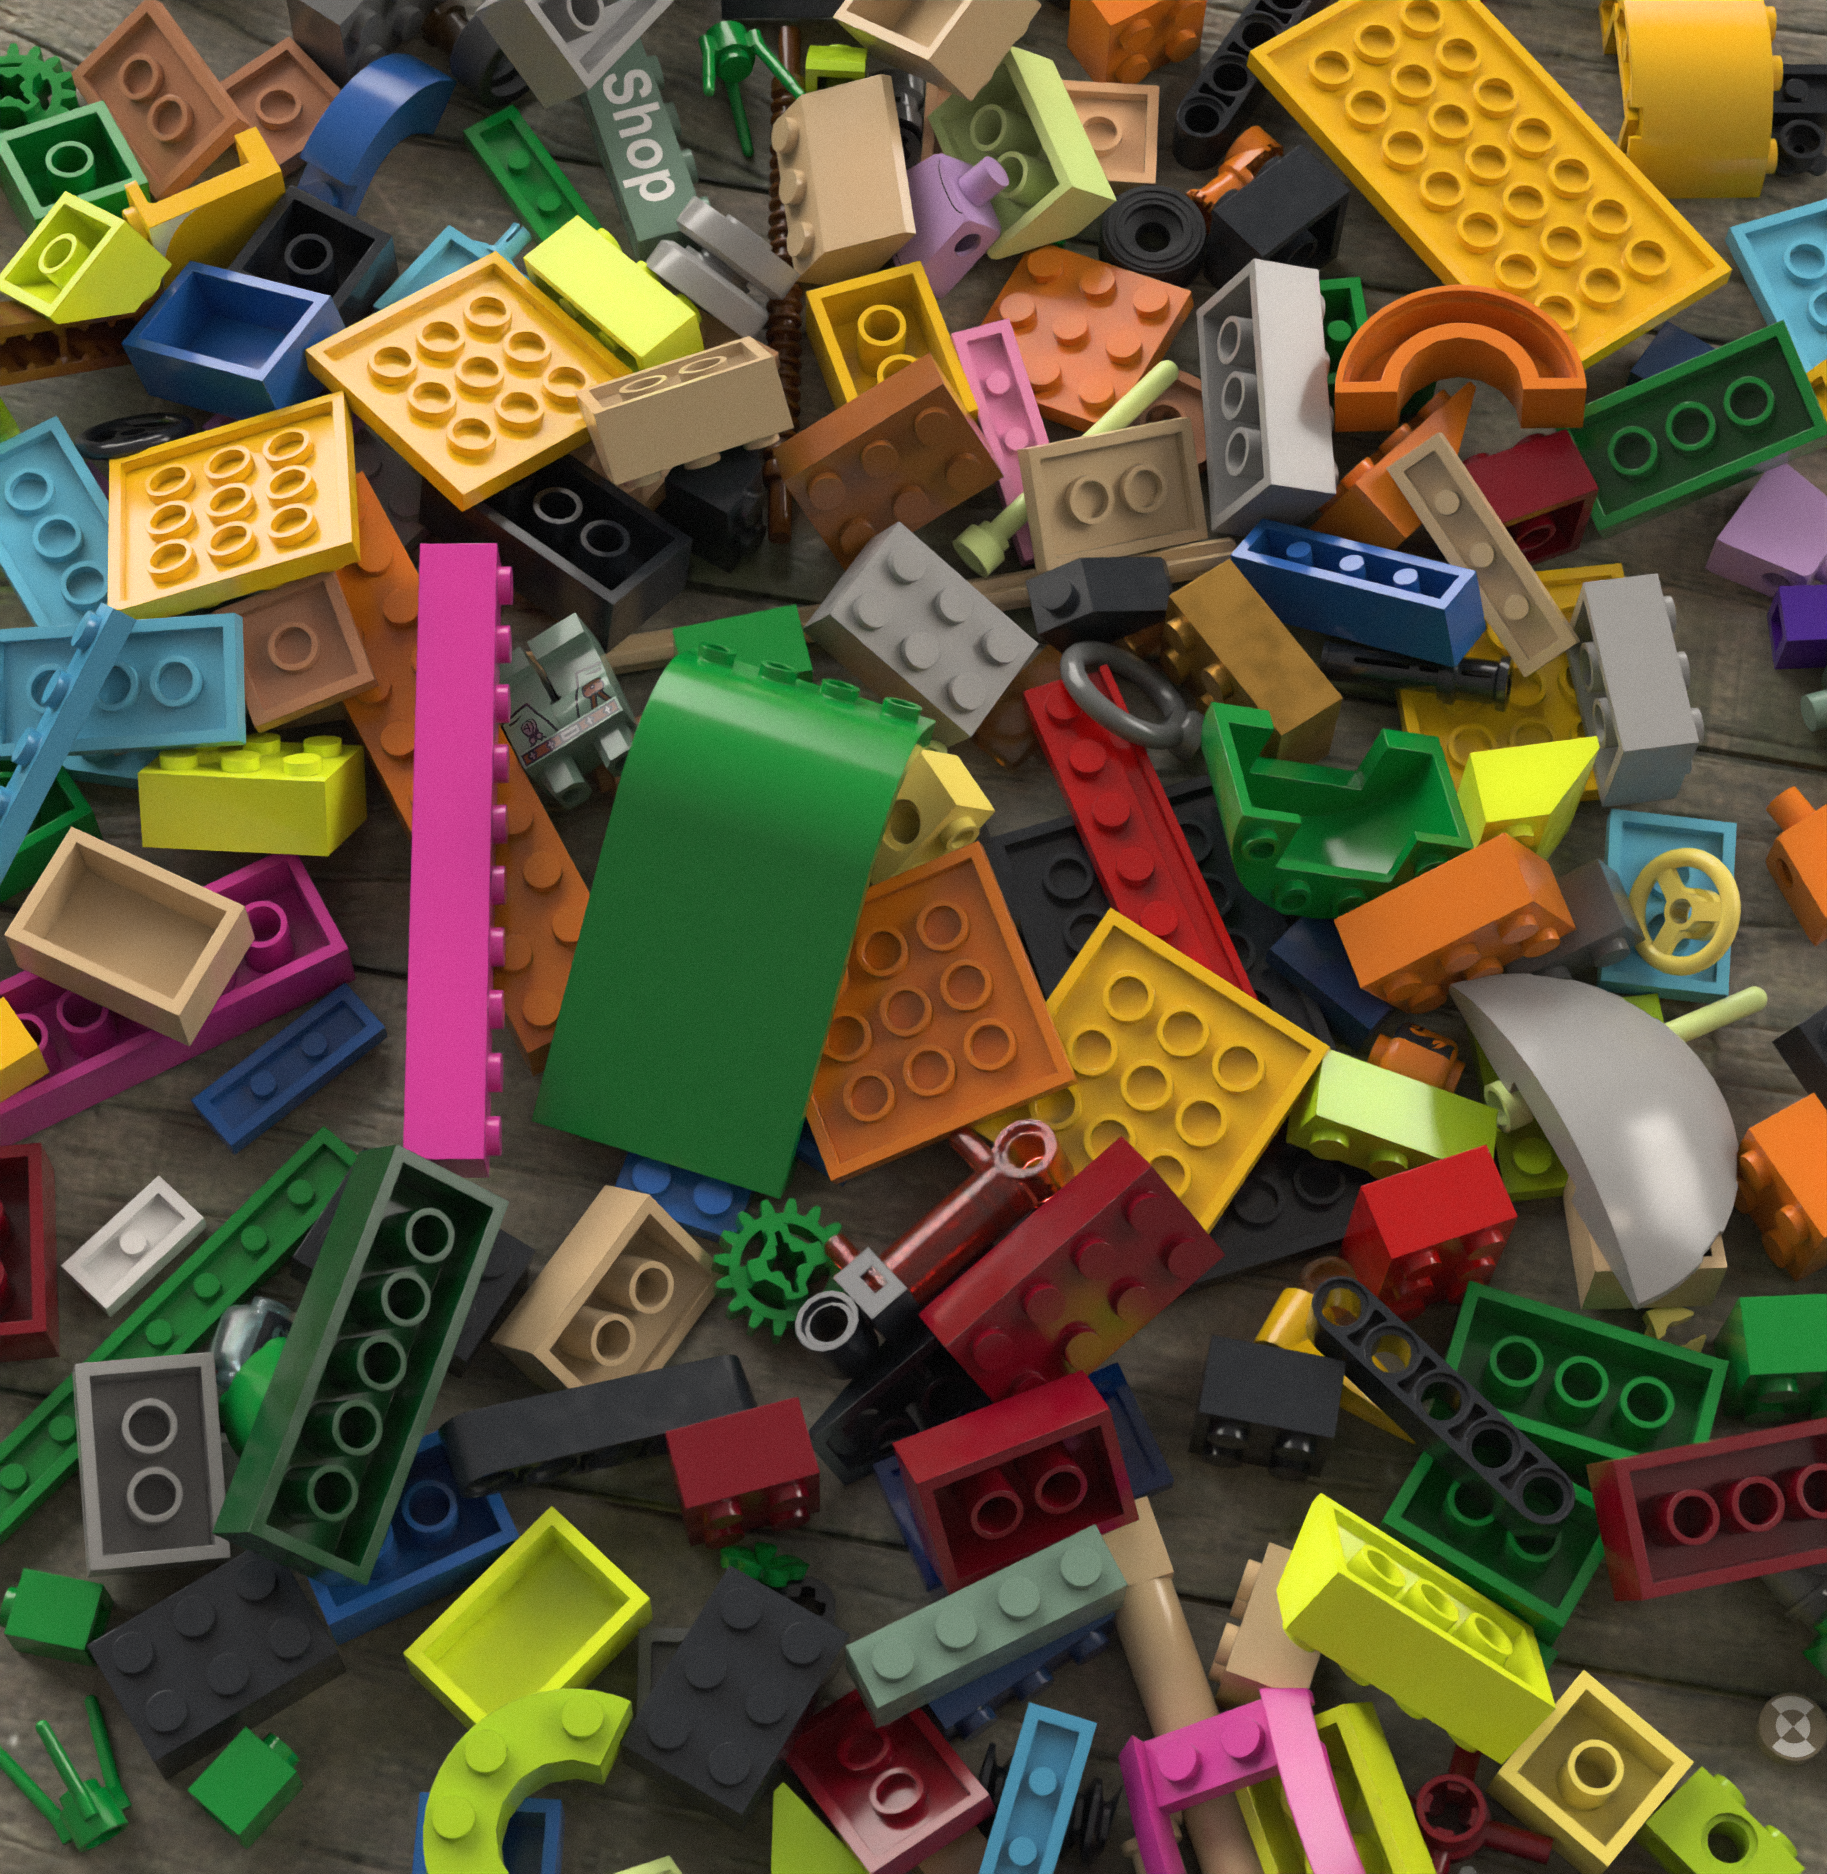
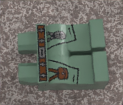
[500,613,639,810]

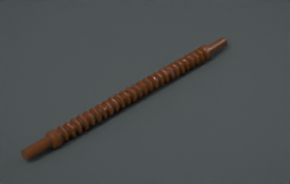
[762,25,805,544]

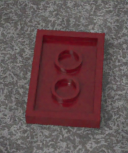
[784,1688,997,1874]

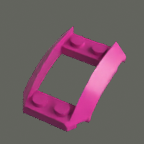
[1118,1688,1366,1874]

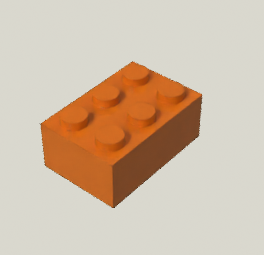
[1334,832,1577,1014]

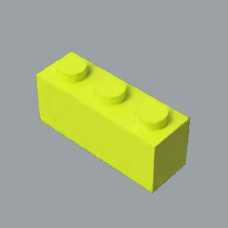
[523,215,705,373]

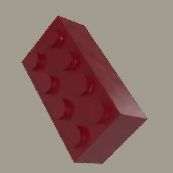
[918,1136,1226,1403]
[1586,1417,1827,1601]

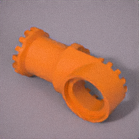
[1185,125,1284,234]

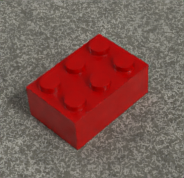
[1338,1144,1518,1323]

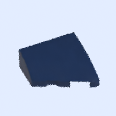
[1264,916,1396,1052]

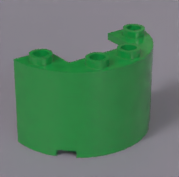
[1201,702,1474,919]

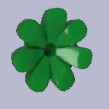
[720,1542,809,1589]

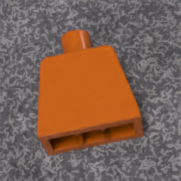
[1765,786,1827,947]

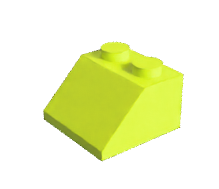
[0,191,172,324]

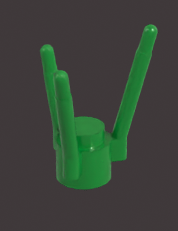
[698,20,807,157]
[0,1695,132,1853]

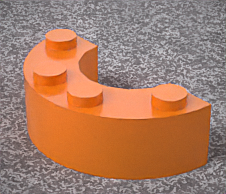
[1335,285,1587,432]

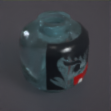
[207,1297,293,1392]

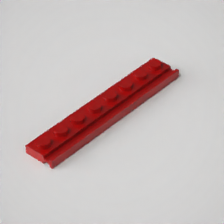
[1022,664,1258,1001]

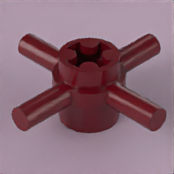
[1407,1744,1554,1874]

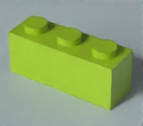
[1286,1049,1498,1180]

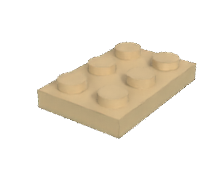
[1017,417,1208,572]

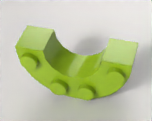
[423,1689,634,1874]

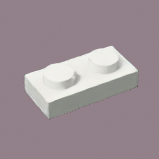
[61,1176,207,1317]

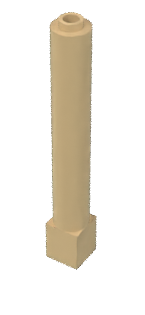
[1102,1496,1264,1874]

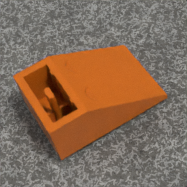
[1309,381,1476,551]

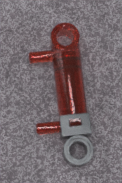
[795,1119,1075,1380]

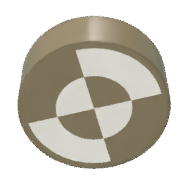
[1754,1693,1827,1766]

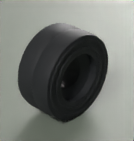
[1098,185,1207,289]

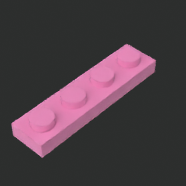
[950,318,1050,567]

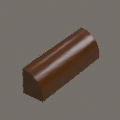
[0,288,165,387]

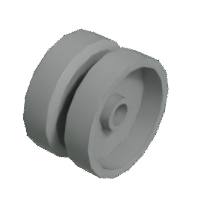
[645,196,801,339]

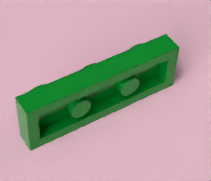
[463,104,604,245]

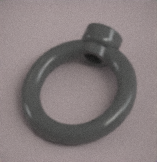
[1060,641,1205,763]

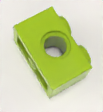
[1633,1766,1805,1874]

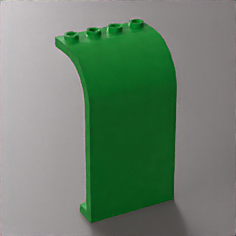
[531,642,936,1199]

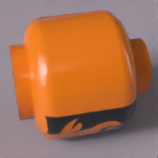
[1367,1022,1466,1093]

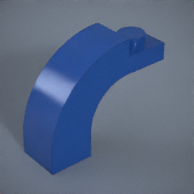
[297,53,457,217]

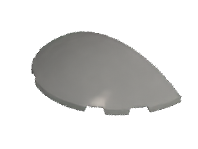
[1448,973,1738,1310]

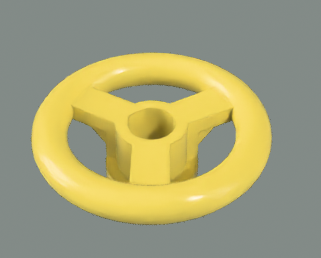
[1628,848,1741,976]

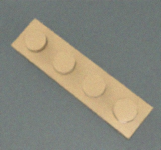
[1386,432,1581,677]

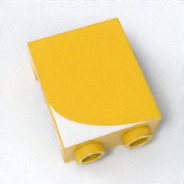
[121,126,286,291]

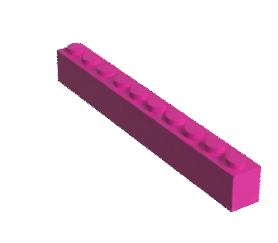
[403,543,513,1178]

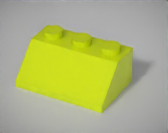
[1457,736,1600,861]

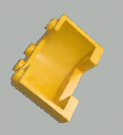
[1598,0,1783,199]

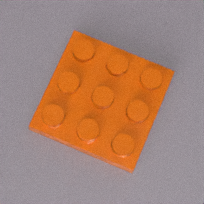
[980,244,1194,433]

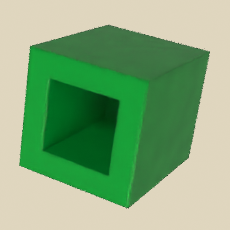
[0,1568,114,1668]
[188,1727,304,1850]

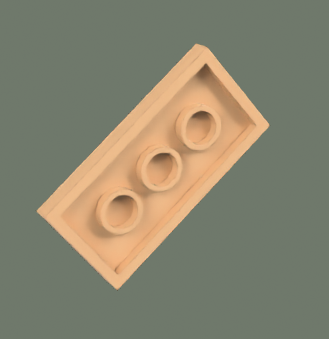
[921,80,1160,195]

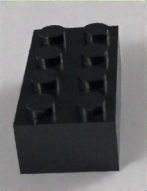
[418,453,693,654]

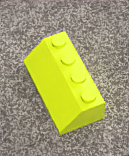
[1276,1493,1556,1765]

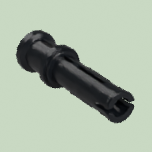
[1320,641,1514,712]

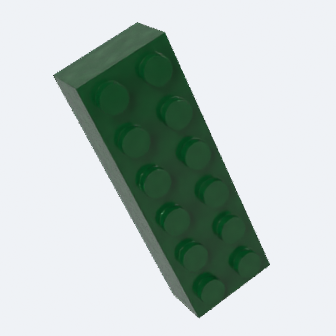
[212,1144,509,1586]

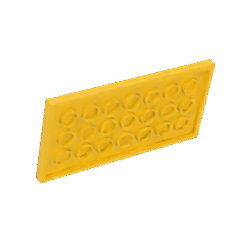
[1247,0,1732,370]

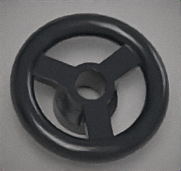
[74,412,195,461]

